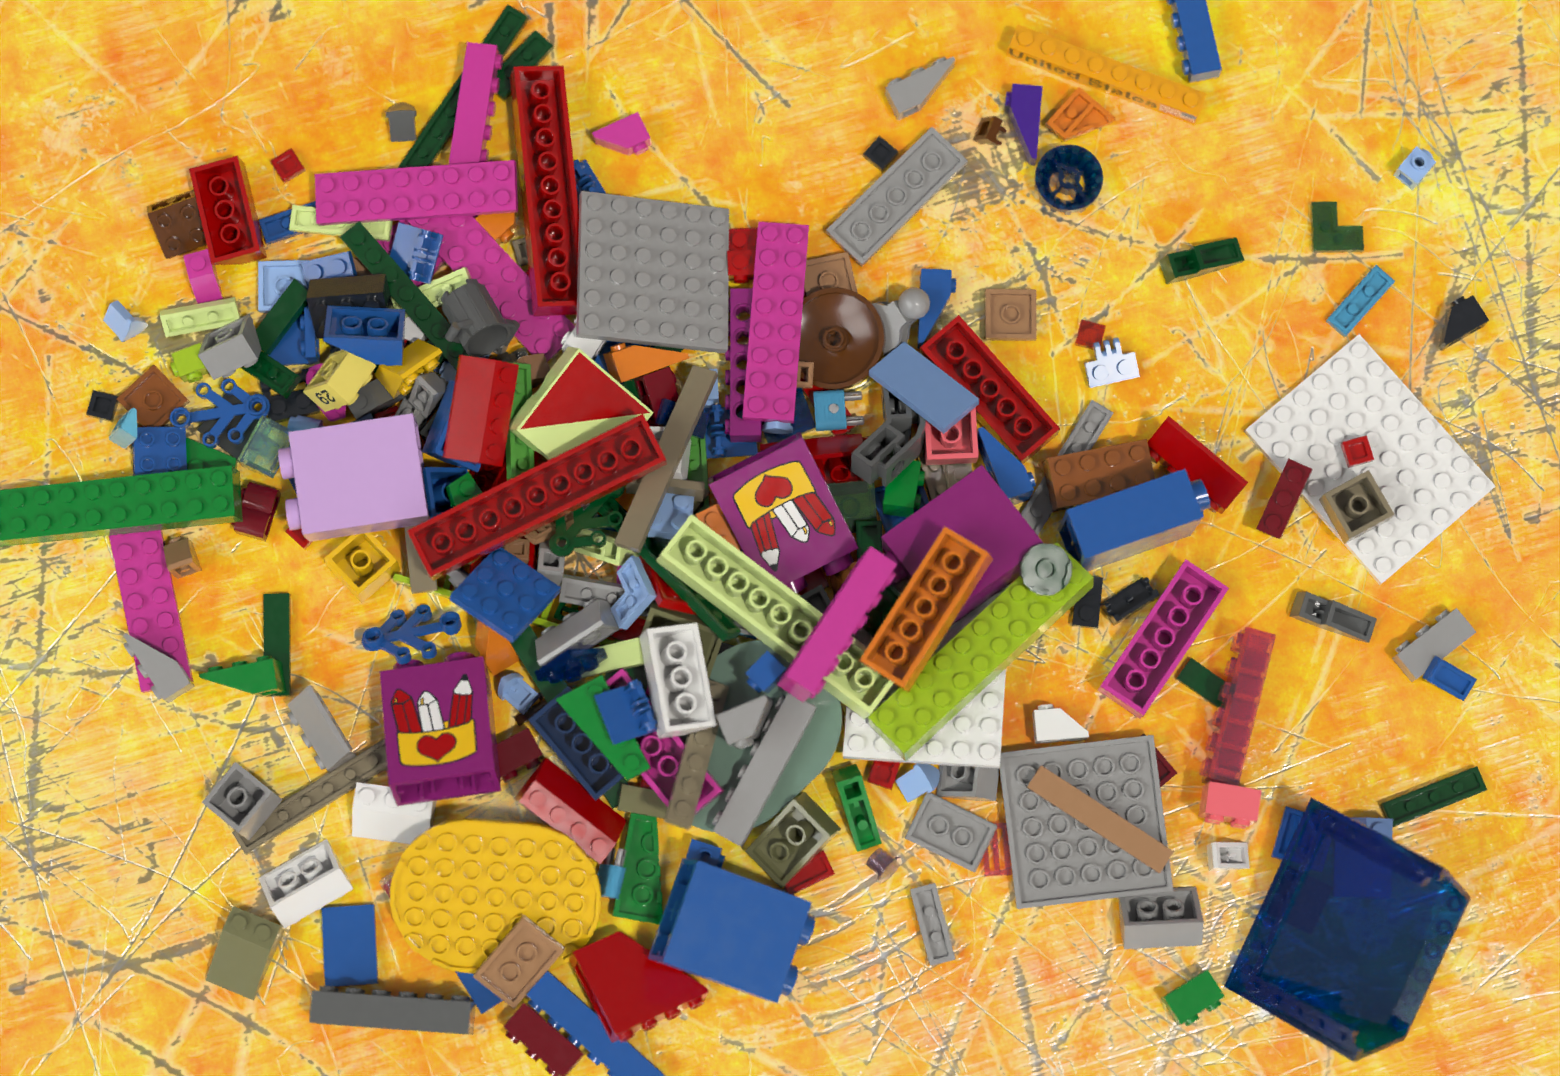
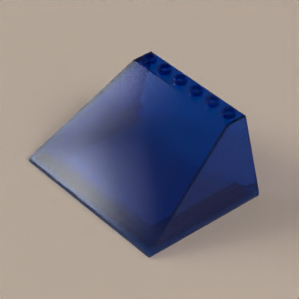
[1224,798,1471,1062]

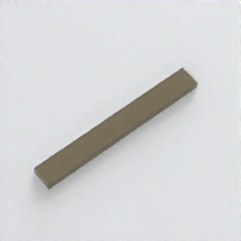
[614,365,718,553]
[232,739,387,855]

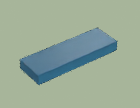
[1325,265,1395,338]

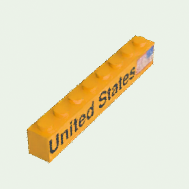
[1007,25,1206,125]

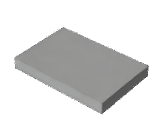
[905,792,998,873]

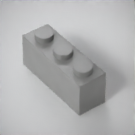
[1392,608,1476,682]

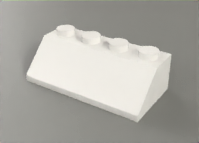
[639,623,716,739]

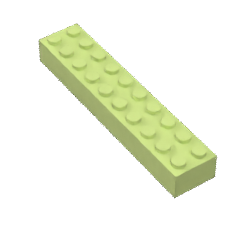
[656,514,893,719]

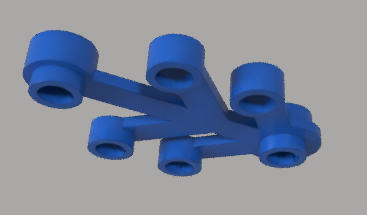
[170,378,270,449]
[362,604,462,664]

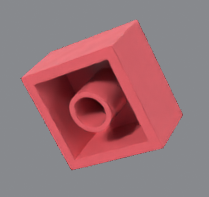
[924,407,978,465]
[1198,781,1262,829]

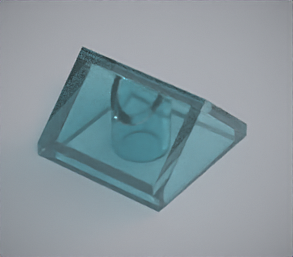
[238,415,293,478]

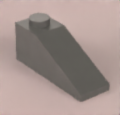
[348,379,412,420]

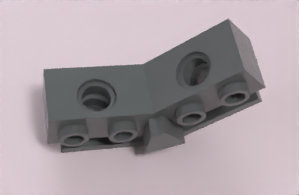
[851,386,926,487]

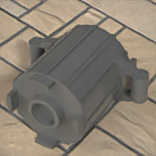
[441,279,520,357]

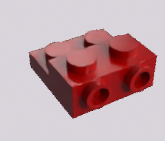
[727,228,758,284]

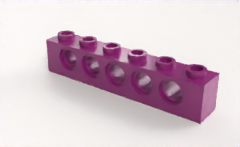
[725,288,762,442]

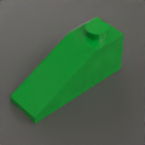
[832,764,882,852]

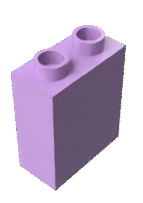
[278,413,430,542]

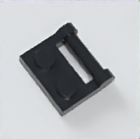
[260,368,320,425]

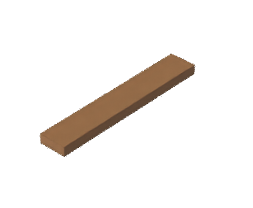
[1027,766,1174,874]

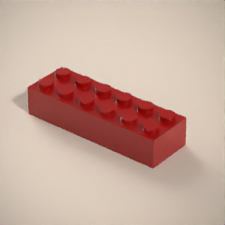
[919,315,1060,464]

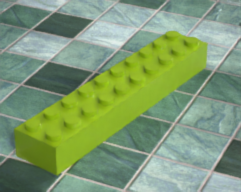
[868,542,1094,762]

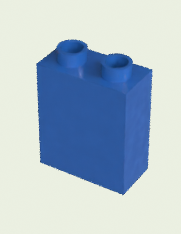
[1058,469,1210,571]
[648,858,815,1004]

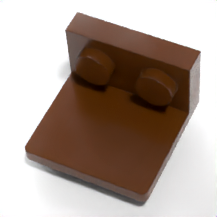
[147,190,207,259]

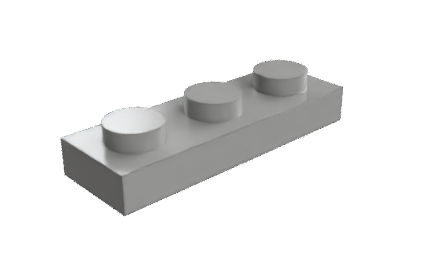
[910,883,955,966]

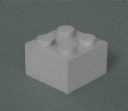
[202,762,283,840]

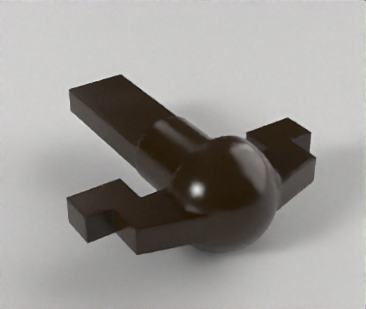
[514,692,548,726]

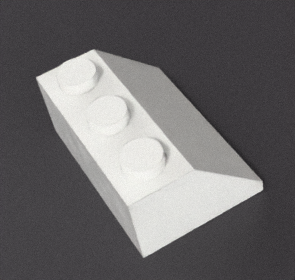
[352,782,437,844]
[258,839,353,929]

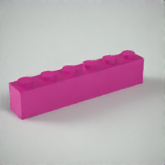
[448,42,503,165]

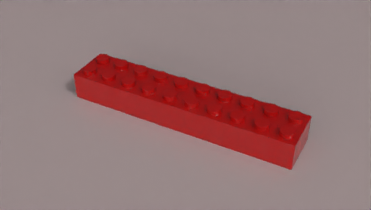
[510,65,579,316]
[407,414,667,581]

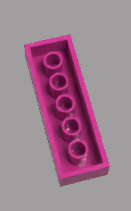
[777,546,897,702]
[1098,560,1229,719]
[607,668,725,816]

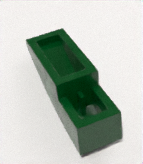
[1159,237,1245,284]

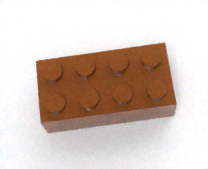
[1042,439,1155,512]

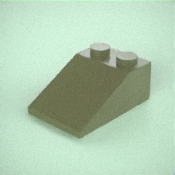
[641,599,722,679]
[745,792,841,888]
[205,906,285,1001]

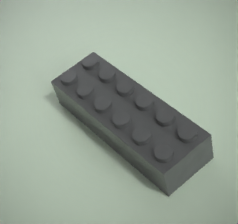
[309,986,476,1035]

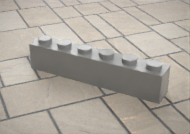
[712,693,818,846]

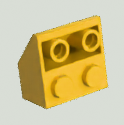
[375,339,442,398]

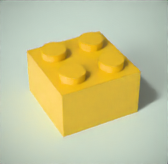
[324,532,400,603]

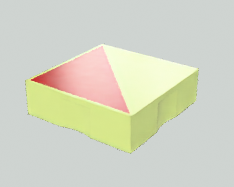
[508,347,654,460]

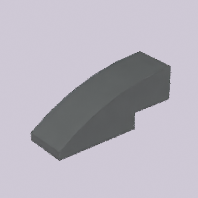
[1289,591,1377,643]

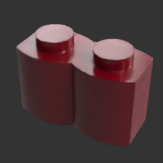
[231,482,281,542]

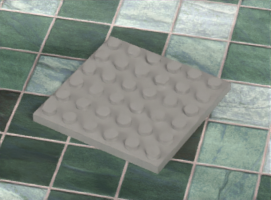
[576,191,729,353]
[999,735,1173,909]

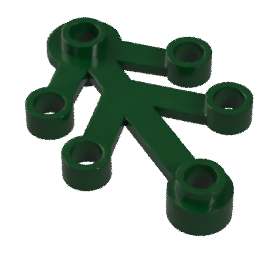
[549,486,625,557]

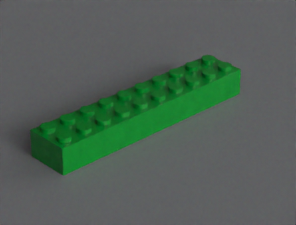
[0,465,243,547]

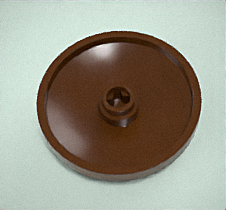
[799,288,886,390]

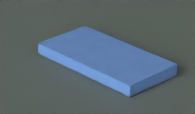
[869,341,979,434]

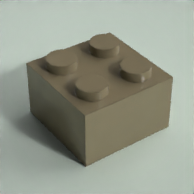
[1319,470,1395,544]

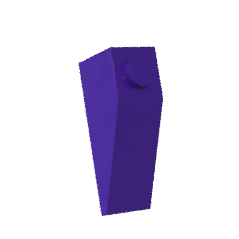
[1005,83,1043,166]

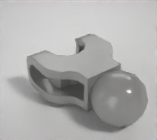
[872,287,930,357]

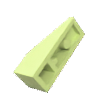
[574,528,639,566]

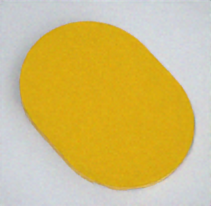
[390,818,601,973]

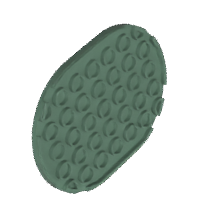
[681,640,842,832]

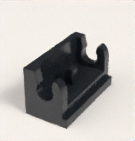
[1100,577,1160,626]

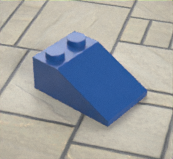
[324,305,405,366]
[977,427,1036,505]

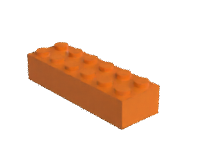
[859,527,993,692]

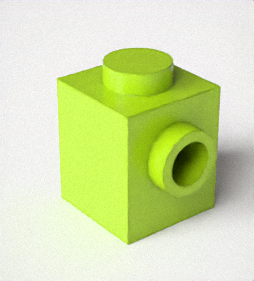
[170,343,209,383]

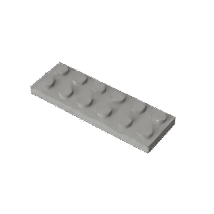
[826,127,968,267]

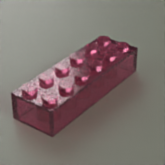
[1199,627,1276,786]

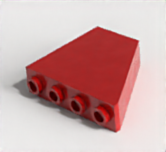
[569,931,709,1043]

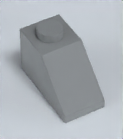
[409,372,448,419]

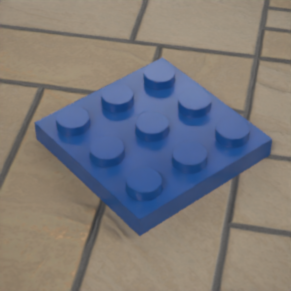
[450,547,561,643]

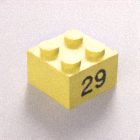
[303,350,376,412]

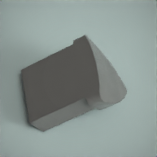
[386,102,417,142]

